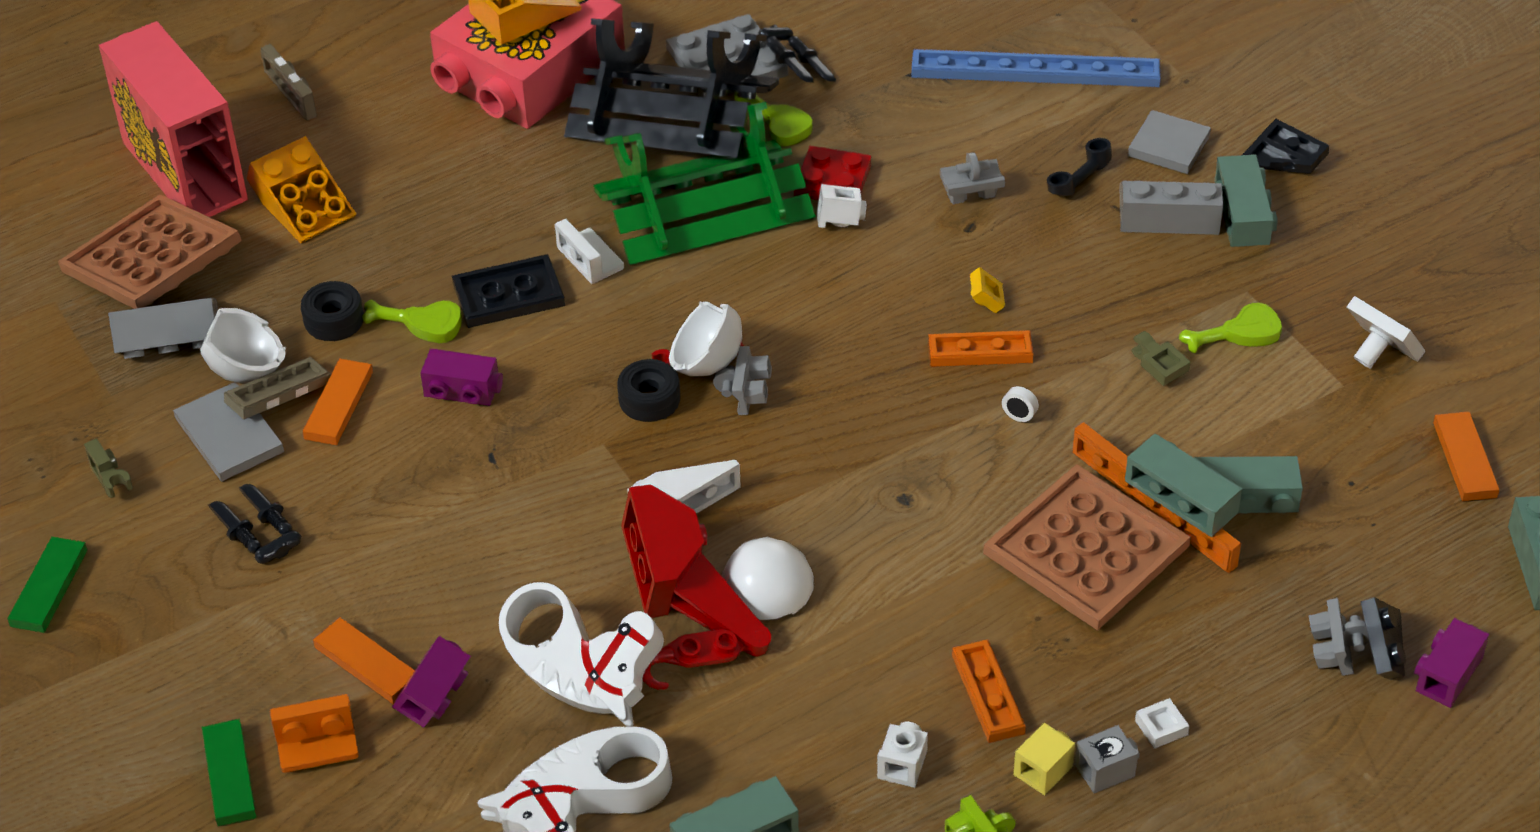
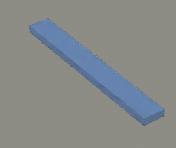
[911,49,1160,87]

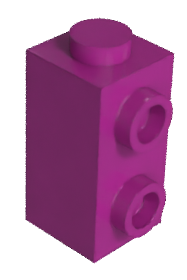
[420,348,503,406]
[1414,618,1489,708]
[392,636,471,728]

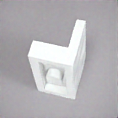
[555,219,624,284]

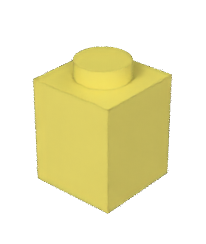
[1014,723,1075,796]

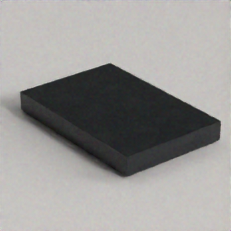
[452,254,565,328]

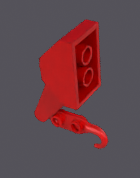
[621,484,771,690]

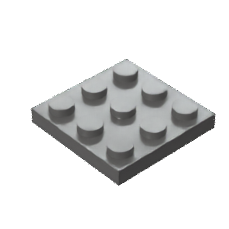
[666,14,788,98]

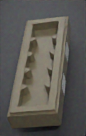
[260,44,317,120]
[224,357,331,419]

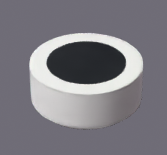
[1002,386,1039,422]

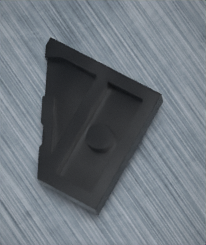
[1242,118,1329,174]
[1361,597,1406,680]

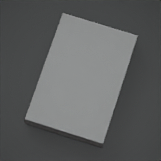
[173,382,284,482]

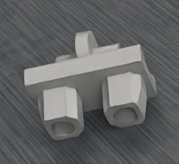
[940,152,1005,204]
[714,346,772,415]
[1309,598,1370,676]

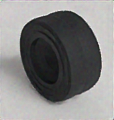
[301,281,364,341]
[617,359,680,422]

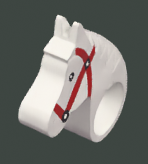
[499,582,664,727]
[478,727,672,832]

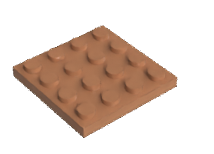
[58,194,242,309]
[983,464,1191,631]

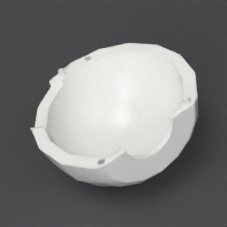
[669,301,742,376]
[200,308,286,384]
[722,537,814,620]

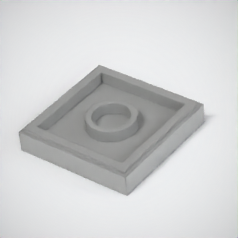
[1128,110,1211,174]

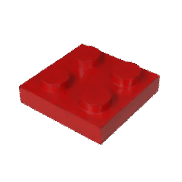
[794,146,871,201]

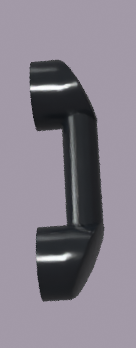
[1047,138,1112,196]

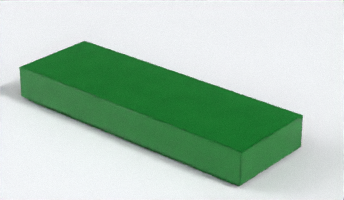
[7,536,88,633]
[202,719,257,826]

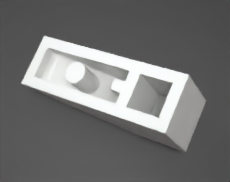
[627,460,741,513]

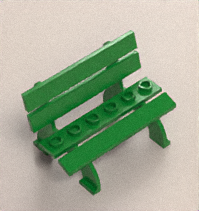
[593,102,816,265]

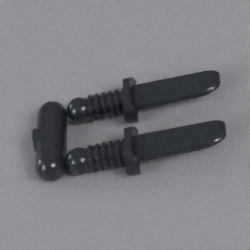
[758,25,836,83]
[208,484,302,564]

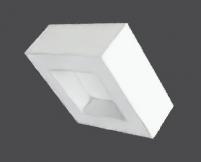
[1135,698,1189,749]

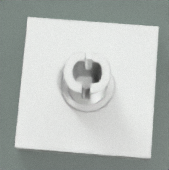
[1347,296,1425,369]

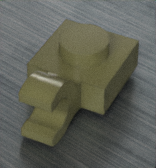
[1131,331,1191,386]
[84,438,133,498]

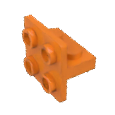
[270,694,359,773]

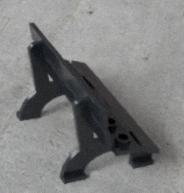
[564,18,780,157]

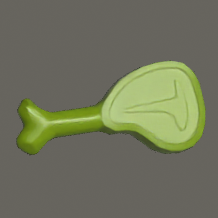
[734,91,813,146]
[362,300,462,343]
[1179,303,1282,353]

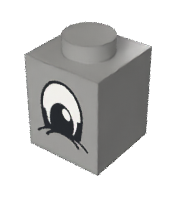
[1075,725,1139,793]

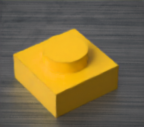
[970,267,1005,314]

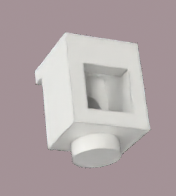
[817,184,867,228]
[877,722,928,788]

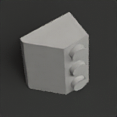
[1119,181,1223,235]
[108,298,218,359]

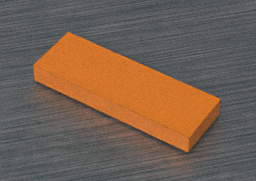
[928,330,1034,367]
[303,358,373,445]
[1433,412,1499,501]
[313,617,415,704]
[952,639,1026,743]

